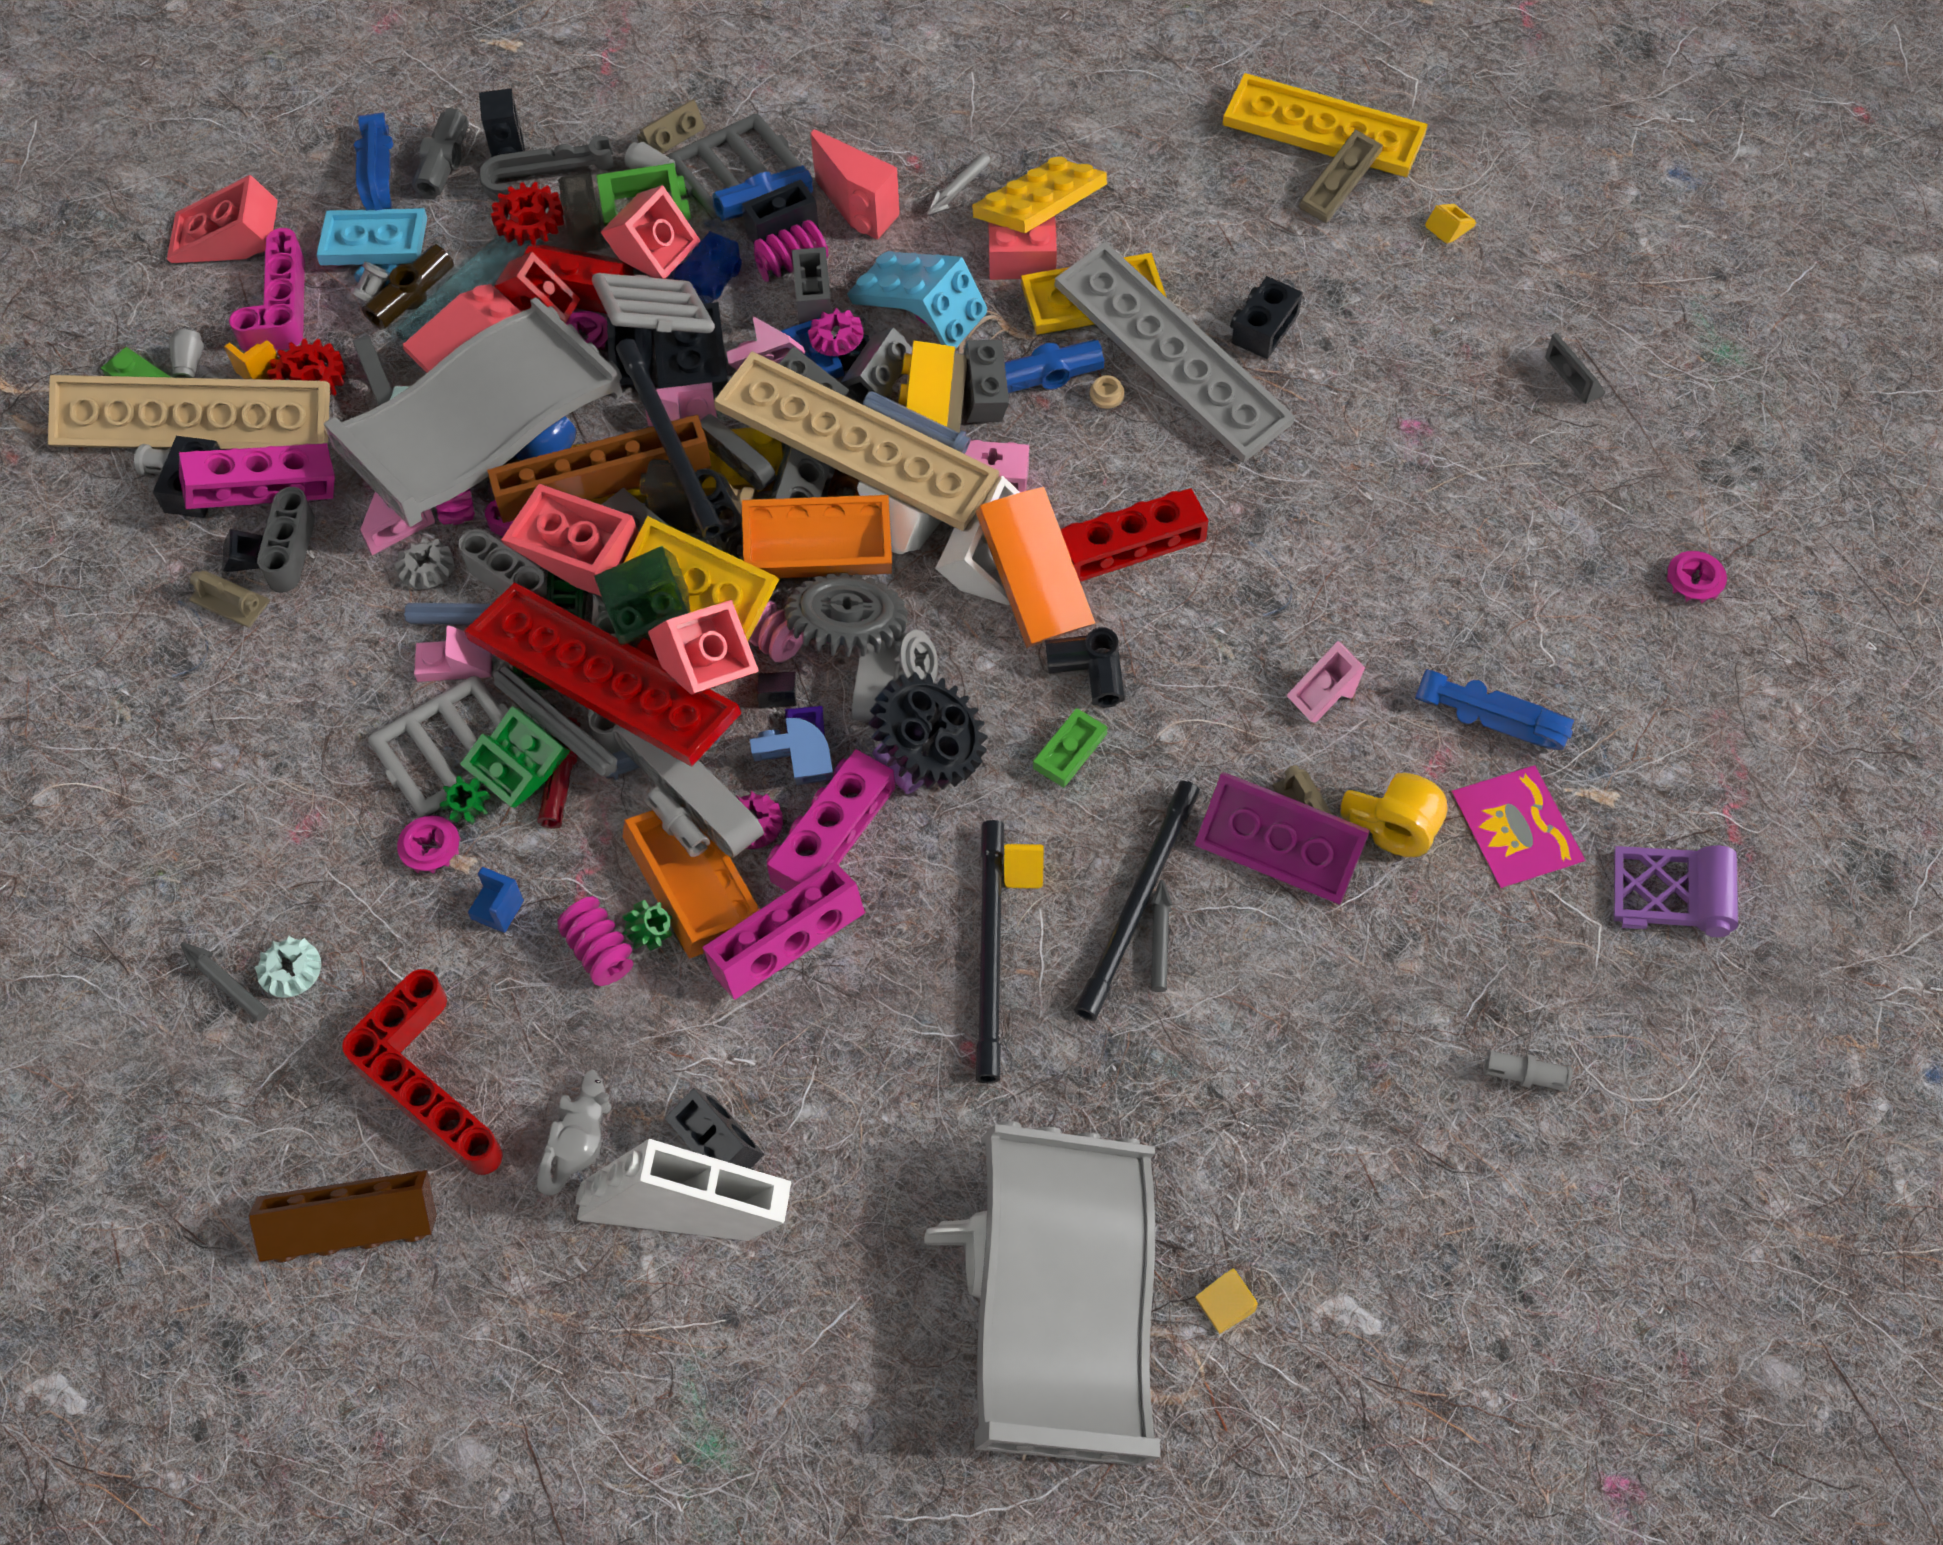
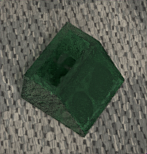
[594,546,690,646]

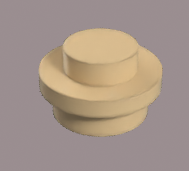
[1090,375,1124,409]

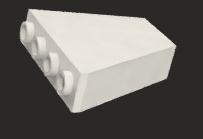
[576,1139,791,1241]

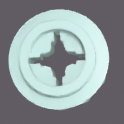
[255,936,321,998]

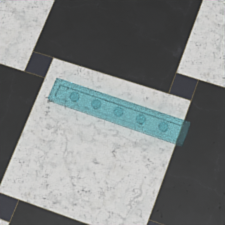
[395,233,550,342]

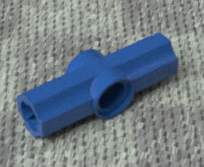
[712,165,813,222]
[1005,339,1105,393]

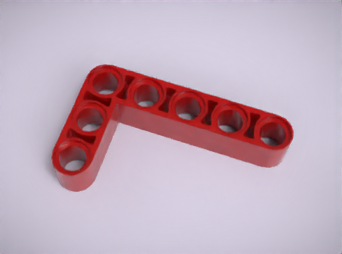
[342,969,503,1175]

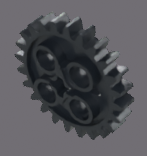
[869,672,988,790]

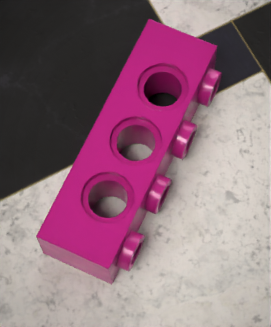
[179,443,335,509]
[767,749,895,892]
[702,861,865,1000]

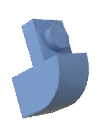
[750,718,833,785]

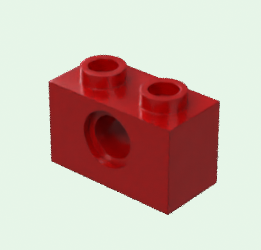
[494,252,580,324]

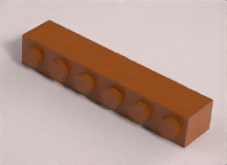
[487,414,712,523]

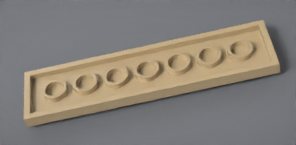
[714,351,999,532]
[48,375,330,450]

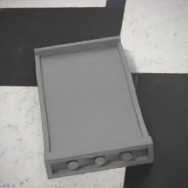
[323,297,623,527]
[974,1121,1160,1466]

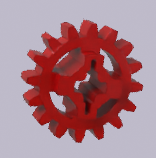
[491,182,565,246]
[267,338,346,396]

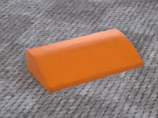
[975,487,1095,648]
[742,495,892,578]
[622,810,760,959]

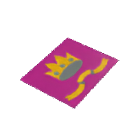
[1451,765,1586,888]

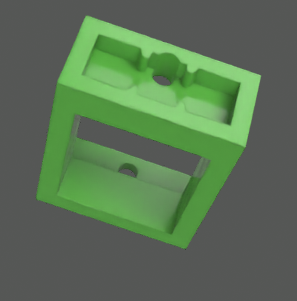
[596,163,691,246]

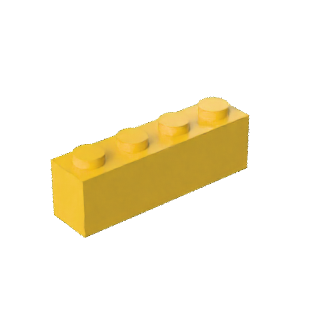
[898,340,955,427]

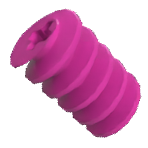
[754,220,829,282]
[557,896,634,986]

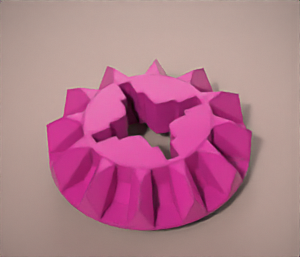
[808,308,864,356]
[566,311,608,350]
[1666,551,1727,604]
[736,791,783,849]
[397,816,461,874]

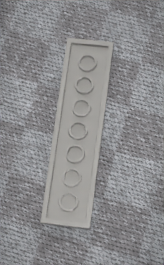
[1055,241,1295,463]

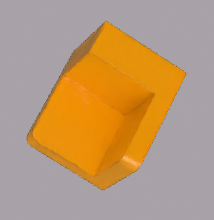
[224,340,279,380]

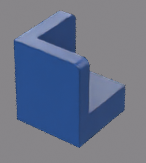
[467,867,524,933]

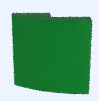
[460,706,570,808]

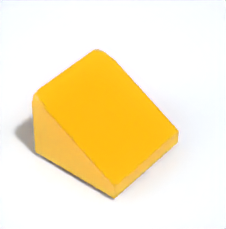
[1425,204,1477,243]
[1004,844,1044,889]
[1195,1268,1258,1335]

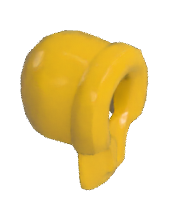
[1340,772,1448,857]

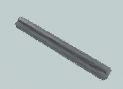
[493,667,618,777]

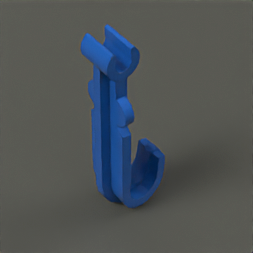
[353,112,394,211]
[1415,669,1575,750]

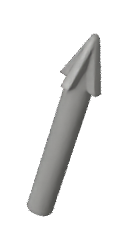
[927,153,991,215]

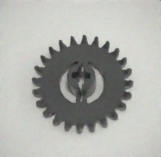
[785,573,908,658]

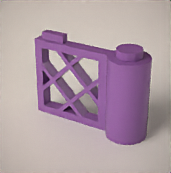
[1614,845,1738,937]

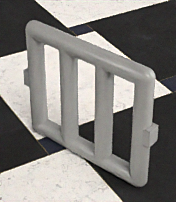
[592,273,715,333]
[368,676,509,817]

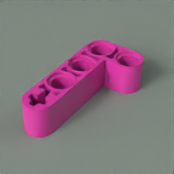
[229,228,305,352]

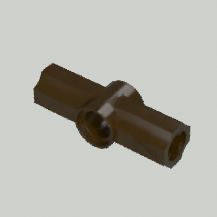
[362,244,454,330]

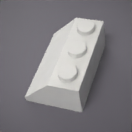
[935,476,1020,605]

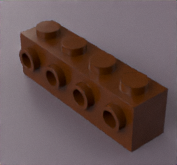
[248,1170,437,1263]

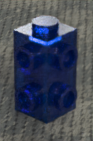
[674,231,742,304]

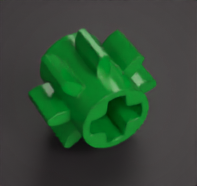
[440,776,491,825]
[622,900,673,951]

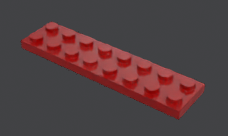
[464,582,741,767]

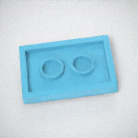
[316,208,427,266]

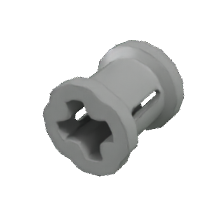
[350,261,390,302]
[134,444,171,476]

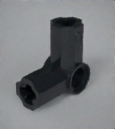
[1045,627,1125,708]

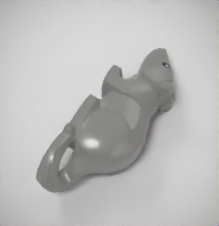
[537,1069,611,1196]

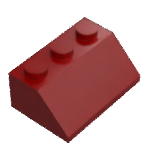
[524,245,634,314]

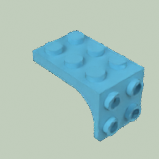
[847,251,987,349]

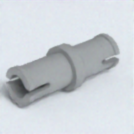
[645,786,710,857]
[1483,1049,1573,1093]

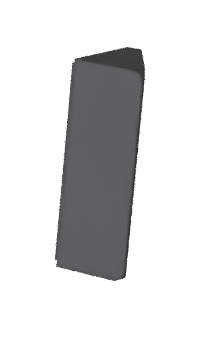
[1545,333,1605,404]

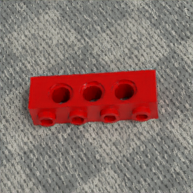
[1060,488,1209,582]

